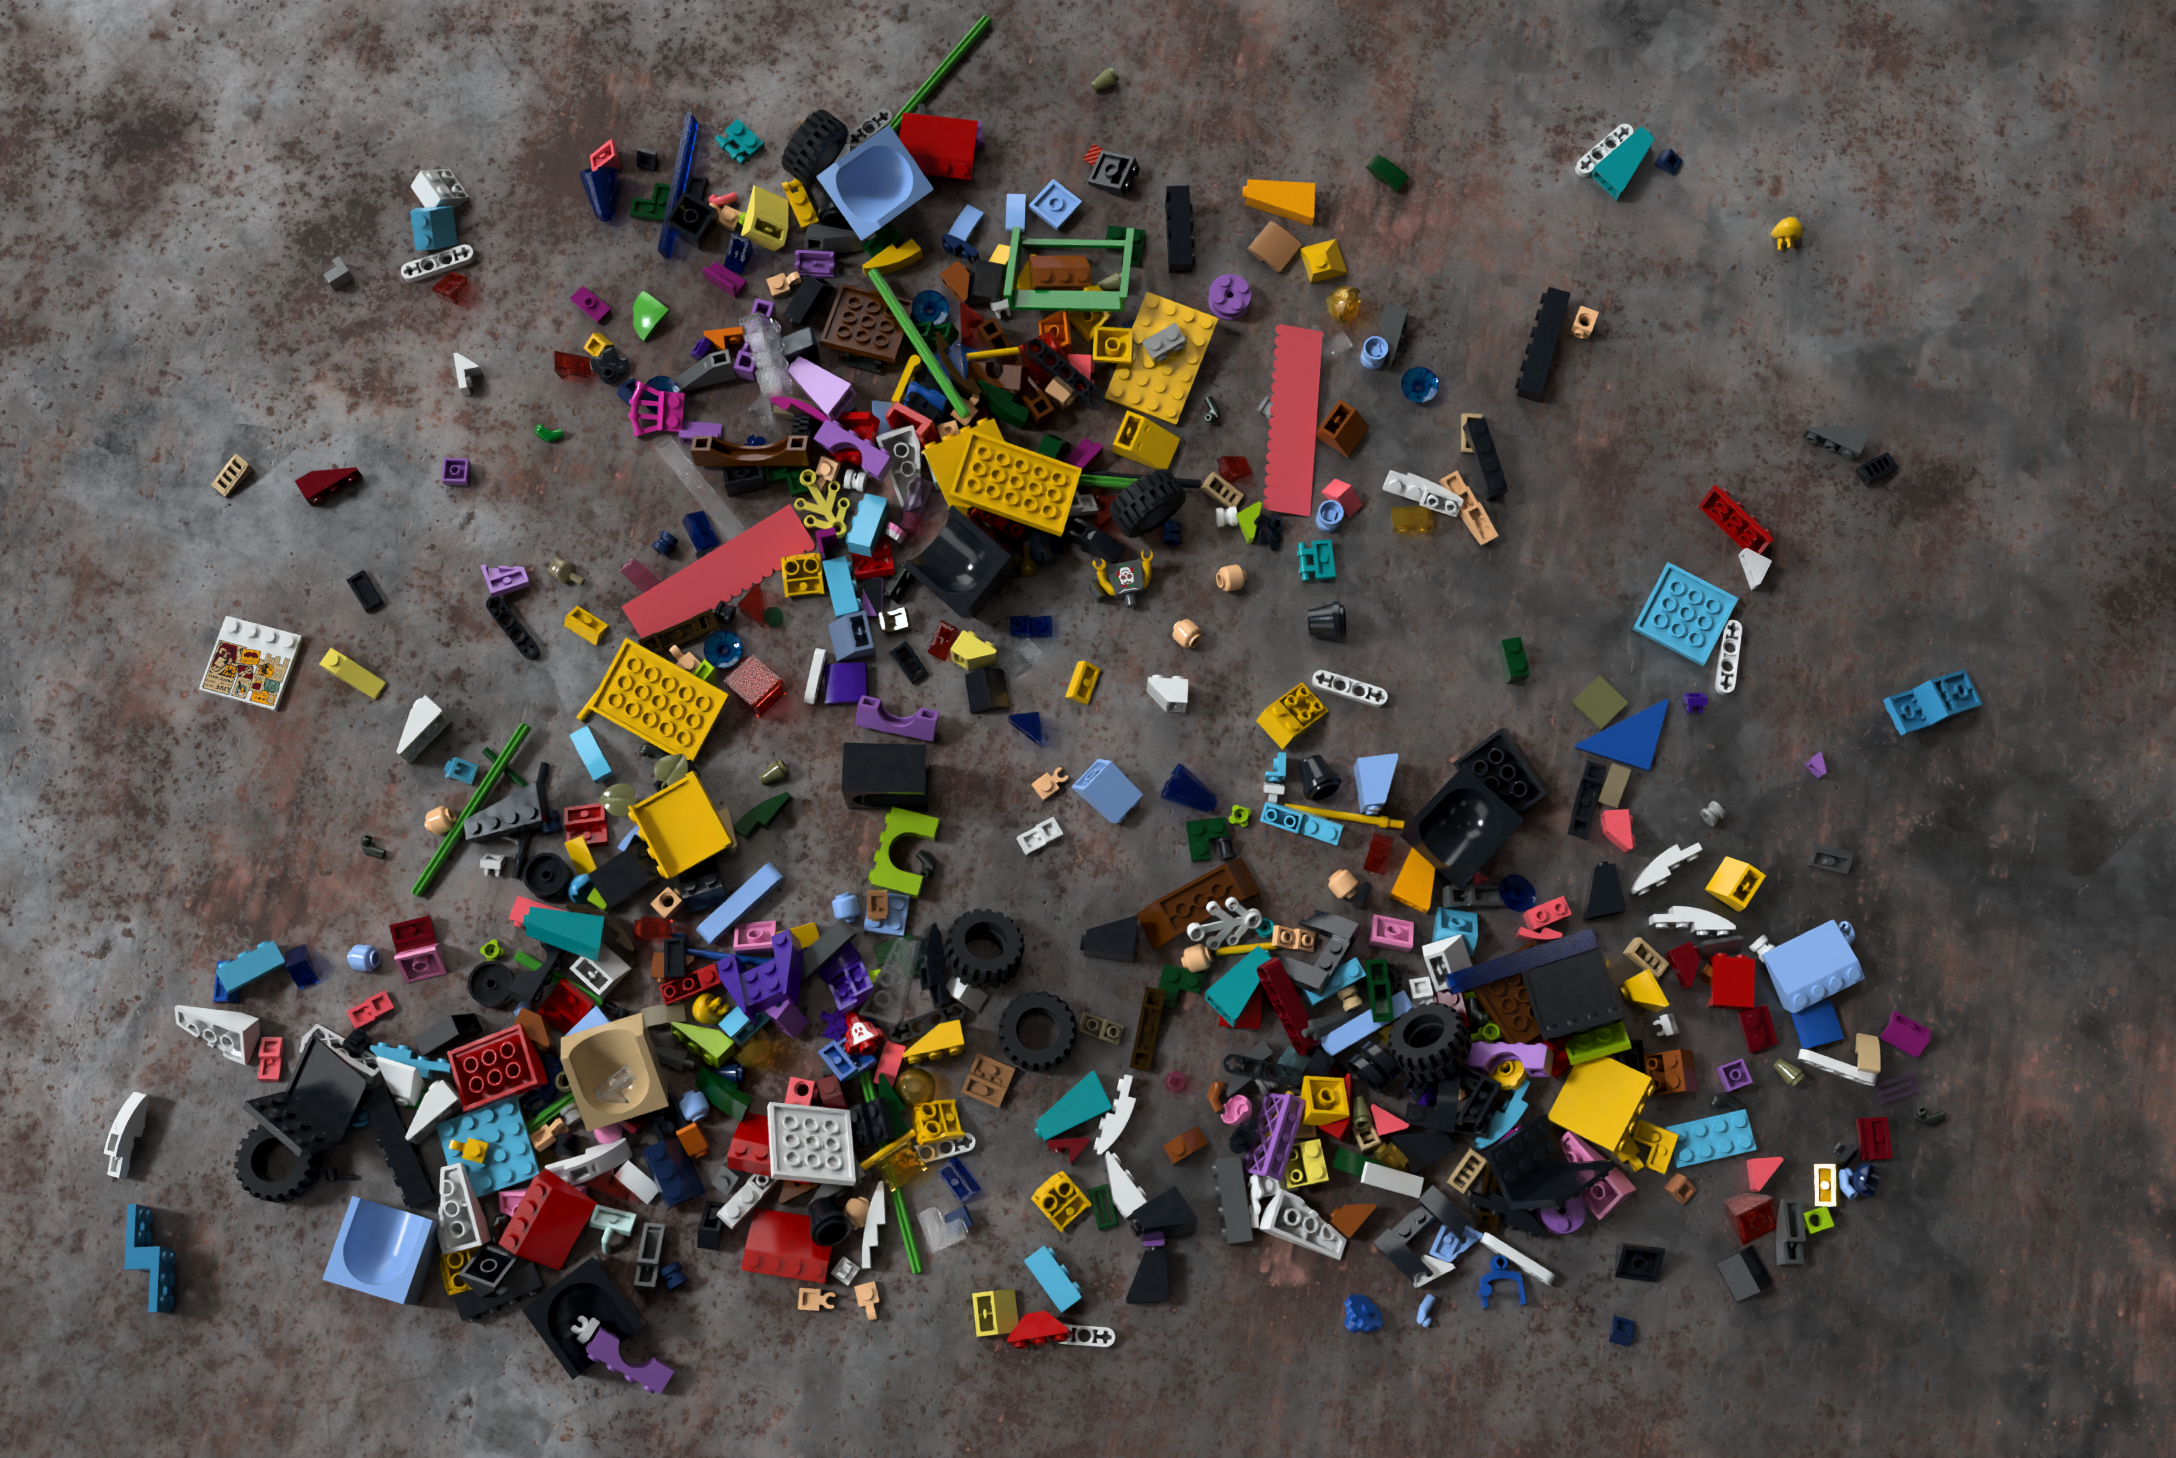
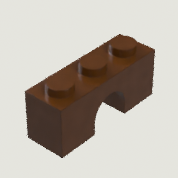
[967,360,1029,393]

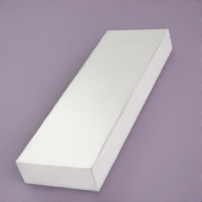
[1361,1162,1424,1198]

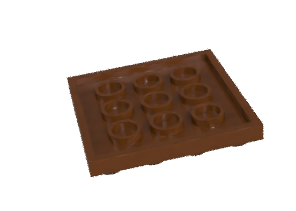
[820,283,915,363]
[1467,940,1550,1044]

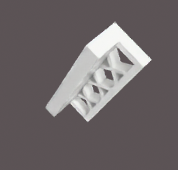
[299,1024,381,1089]

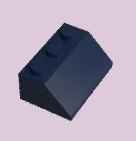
[642,1137,706,1210]

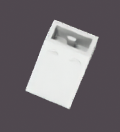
[1105,1151,1147,1220]

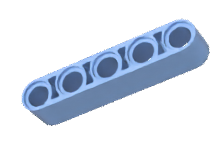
[696,862,784,945]
[1320,990,1415,1057]

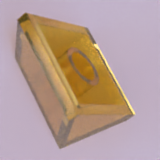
[874,1139,927,1192]

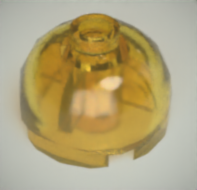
[1326,286,1361,325]
[732,1028,774,1069]
[895,1068,936,1109]

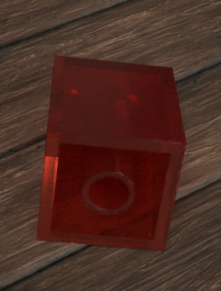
[723,654,787,719]

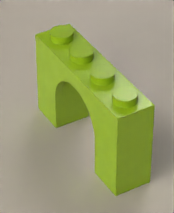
[868,807,940,899]

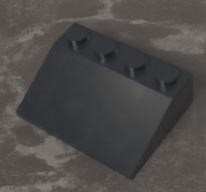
[1453,728,1552,815]

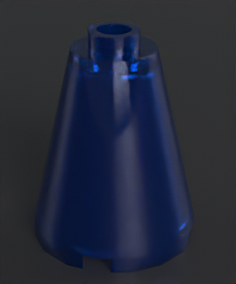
[580,167,618,222]
[1160,763,1218,813]

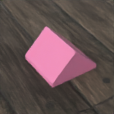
[1368,914,1414,953]
[733,920,777,955]
[394,943,447,983]

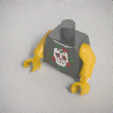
[1092,549,1153,608]

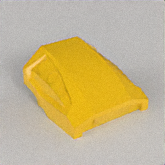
[781,553,825,598]
[912,1099,965,1146]
[1031,1171,1092,1233]
[439,1243,485,1296]

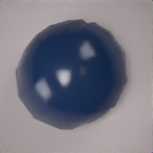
[1852,1163,1879,1197]

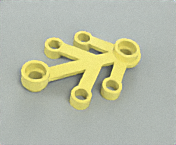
[794,469,850,539]

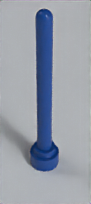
[686,948,775,966]

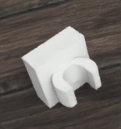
[990,298,1011,319]
[1263,782,1285,803]
[480,853,506,877]
[1653,1013,1679,1036]
[831,1256,861,1286]
[571,1316,600,1344]

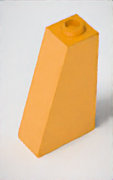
[1242,179,1315,226]
[1389,847,1435,914]

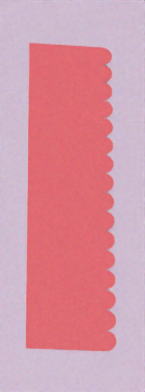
[1263,324,1323,517]
[621,504,815,638]

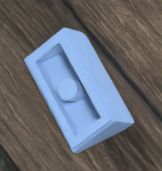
[872,400,892,441]

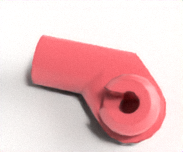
[708,192,738,207]

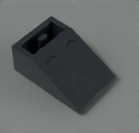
[677,855,727,913]

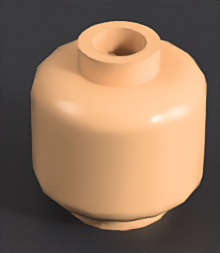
[1216,564,1247,592]
[1173,619,1202,648]
[425,806,457,835]
[1328,869,1358,899]
[1181,944,1213,973]
[842,1197,870,1230]

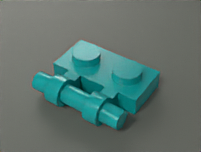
[715,119,764,165]
[1297,539,1336,582]

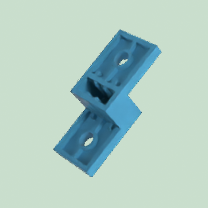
[1883,669,1983,736]
[124,1204,176,1313]

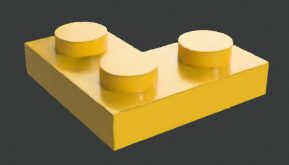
[1632,1119,1680,1174]

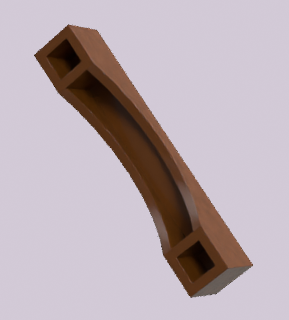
[978,317,1055,427]
[690,436,812,466]

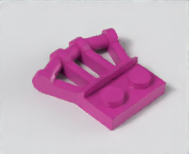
[628,381,685,437]

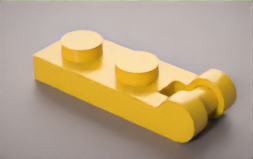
[781,178,819,231]
[891,355,922,406]

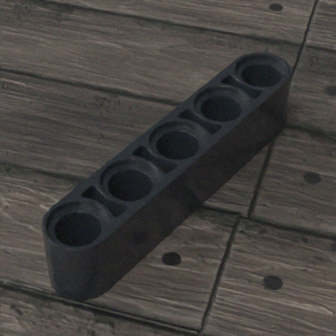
[1026,338,1105,411]

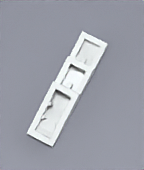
[862,1181,887,1269]

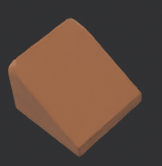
[1664,1173,1697,1205]

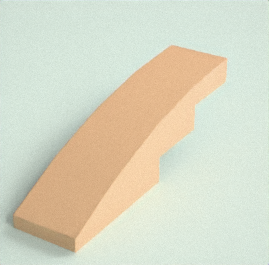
[1439,471,1498,545]

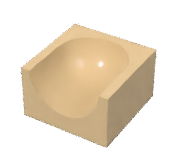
[561,1012,669,1132]

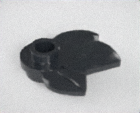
[590,347,629,384]
[1254,514,1283,551]

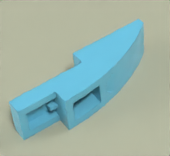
[1260,802,1344,845]
[370,1043,453,1080]
[1475,1079,1530,1150]

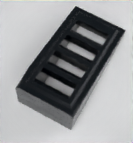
[1855,452,1899,487]
[888,641,928,684]

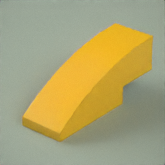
[862,239,922,276]

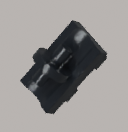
[1228,1118,1259,1154]

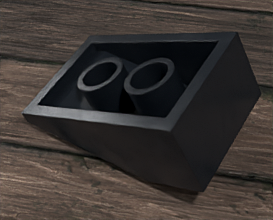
[588,841,663,909]

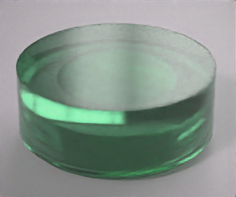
[763,607,784,628]

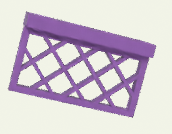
[1243,1093,1306,1181]

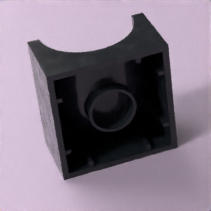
[903,505,1024,618]
[841,742,930,811]
[1400,766,1524,890]
[522,1254,648,1380]

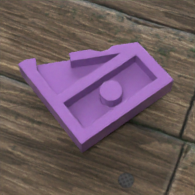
[481,565,530,598]

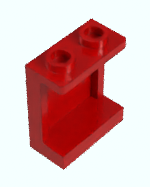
[885,401,941,450]
[828,412,880,465]
[1708,953,1755,1010]

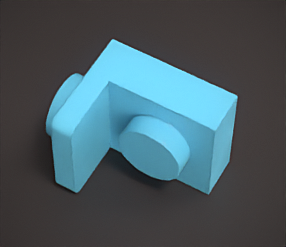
[1265,752,1286,783]
[444,757,479,785]

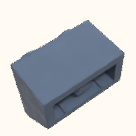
[828,610,875,663]

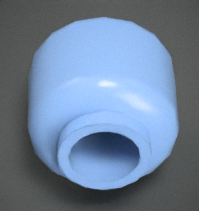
[832,892,861,923]
[347,944,380,971]
[679,1090,710,1123]

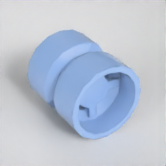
[1360,336,1388,370]
[1316,500,1344,533]

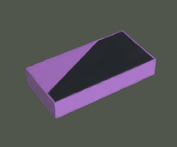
[862,578,883,618]

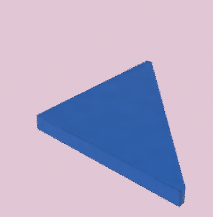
[1574,699,1669,772]

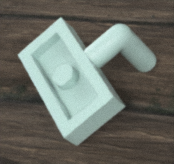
[589,1205,637,1254]

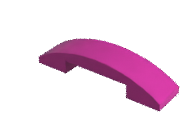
[769,396,831,423]

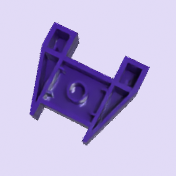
[716,929,804,1024]

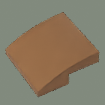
[1247,221,1302,273]
[961,1052,1016,1108]

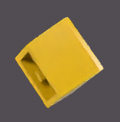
[1704,856,1766,912]

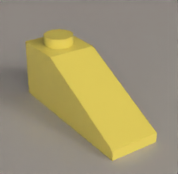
[320,648,387,700]

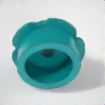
[1255,918,1275,938]

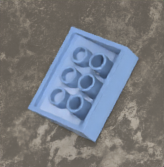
[1762,920,1865,1013]

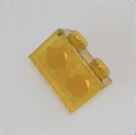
[1390,506,1433,534]
[1373,1142,1409,1169]

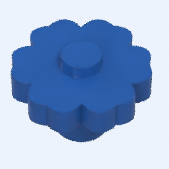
[1344,1293,1383,1333]

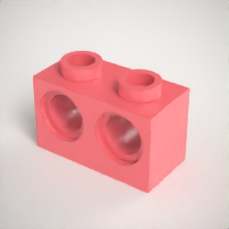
[1522,896,1572,932]
[785,1077,819,1106]

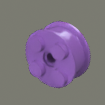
[1208,274,1251,320]
[1536,1196,1586,1235]

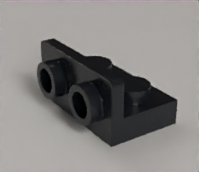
[646,1092,688,1142]

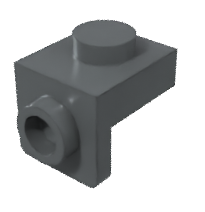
[711,1162,746,1196]

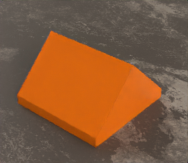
[1038,311,1071,356]

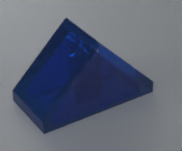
[724,232,754,275]
[1008,712,1042,747]
[285,944,319,990]

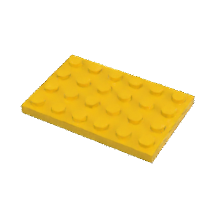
[1105,292,1218,426]
[948,430,1082,537]
[588,638,730,764]

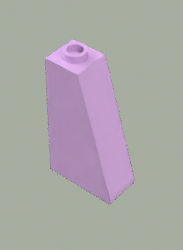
[787,356,857,422]

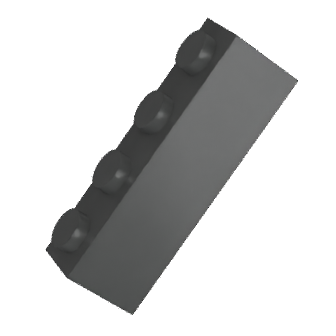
[1212,1156,1253,1245]

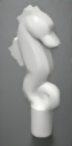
[1247,1175,1265,1228]

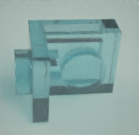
[1274,1046,1296,1079]

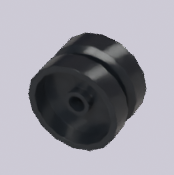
[523,852,574,902]
[467,960,516,1010]
[1347,1041,1400,1094]

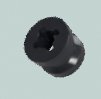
[714,600,737,624]

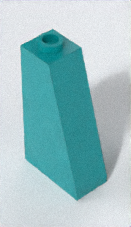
[1590,126,1655,201]
[522,907,604,961]
[1204,945,1272,1027]
[1034,1070,1112,1142]

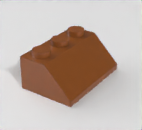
[1028,255,1092,291]

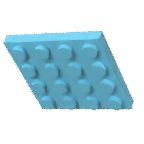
[1632,562,1739,666]
[436,1096,540,1199]

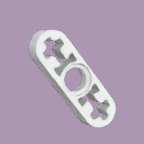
[804,648,827,705]
[1058,1324,1115,1347]

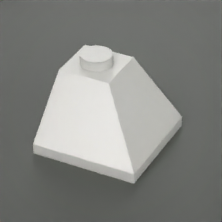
[376,1056,425,1107]

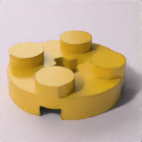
[1487,1060,1527,1090]

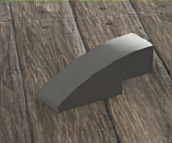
[1441,884,1508,909]
[1225,1040,1273,1099]
[1776,1199,1806,1266]
[634,1222,666,1293]

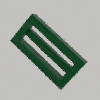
[1088,1184,1119,1230]

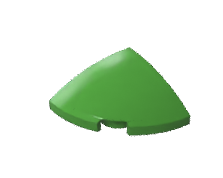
[633,291,670,342]

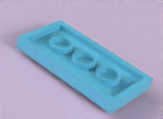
[1664,1109,1757,1169]

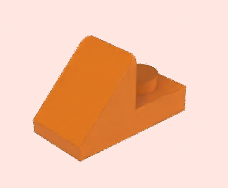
[704,326,745,351]

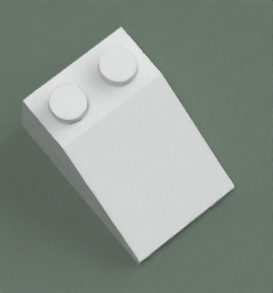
[397,695,451,764]
[405,1080,462,1145]

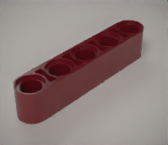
[1256,957,1320,1056]

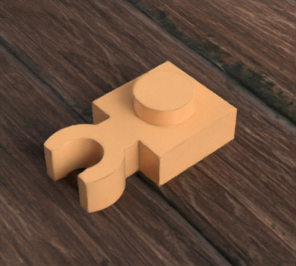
[1031,767,1068,801]
[798,1288,836,1311]

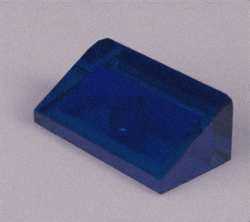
[682,511,720,552]
[936,1156,981,1204]

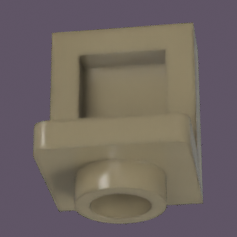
[878,608,911,634]

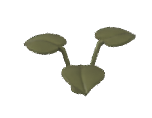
[599,754,688,817]

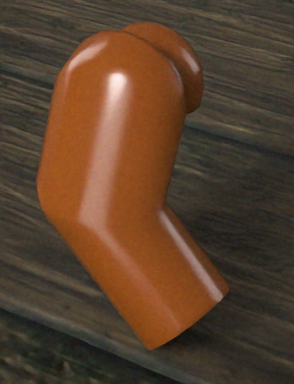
[1207,1081,1225,1113]

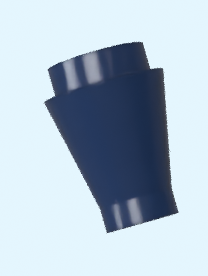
[714,1063,746,1084]

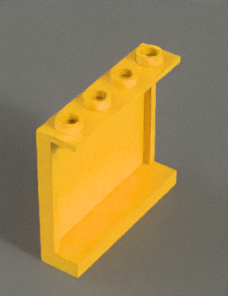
[921,417,1005,510]
[628,771,735,879]
[1548,1056,1655,1156]

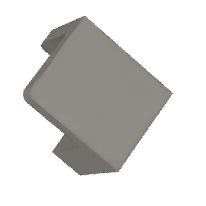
[324,256,354,291]

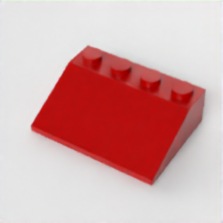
[899,112,978,180]
[1698,485,1775,555]
[447,1023,548,1112]
[727,1112,810,1185]
[498,1168,597,1271]
[741,1208,833,1284]

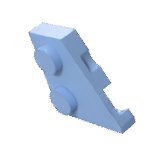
[1428,1225,1483,1263]

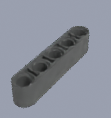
[799,918,857,989]

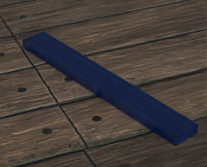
[658,112,699,259]
[1444,928,1598,995]

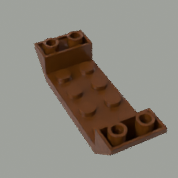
[1136,858,1262,950]

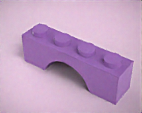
[734,298,776,381]
[813,419,895,482]
[855,695,940,742]
[1465,1041,1554,1077]
[585,1326,674,1394]

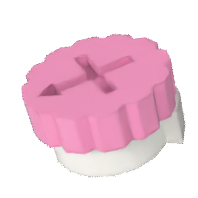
[884,522,907,544]

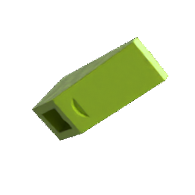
[671,1022,735,1069]

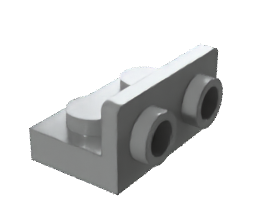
[1142,323,1187,363]

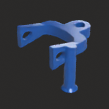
[1476,1255,1526,1309]

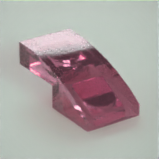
[619,557,661,593]

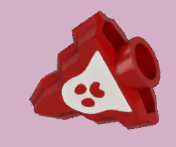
[844,1009,885,1056]

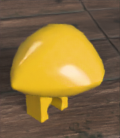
[1771,217,1804,251]
[692,992,729,1024]

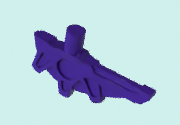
[819,1007,855,1042]

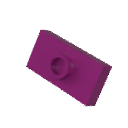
[569,285,611,324]

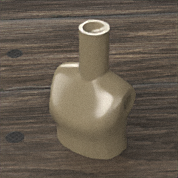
[547,556,585,586]

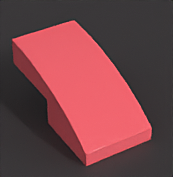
[1515,926,1562,943]
[346,990,394,1030]
[258,1037,283,1082]
[873,1040,907,1088]

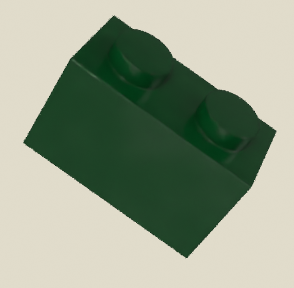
[1498,636,1530,684]

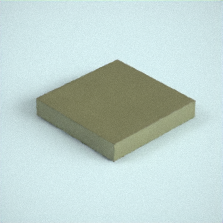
[1572,675,1628,731]

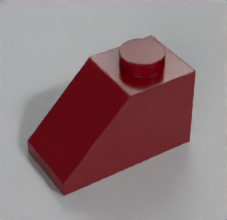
[1664,941,1700,991]
[816,1075,848,1110]

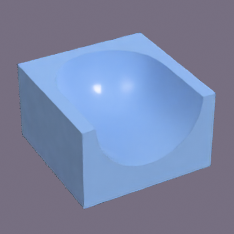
[816,125,934,241]
[322,1196,440,1306]

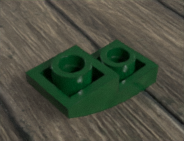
[1366,154,1409,192]

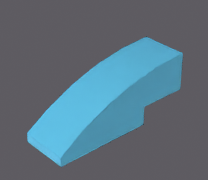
[570,726,614,784]

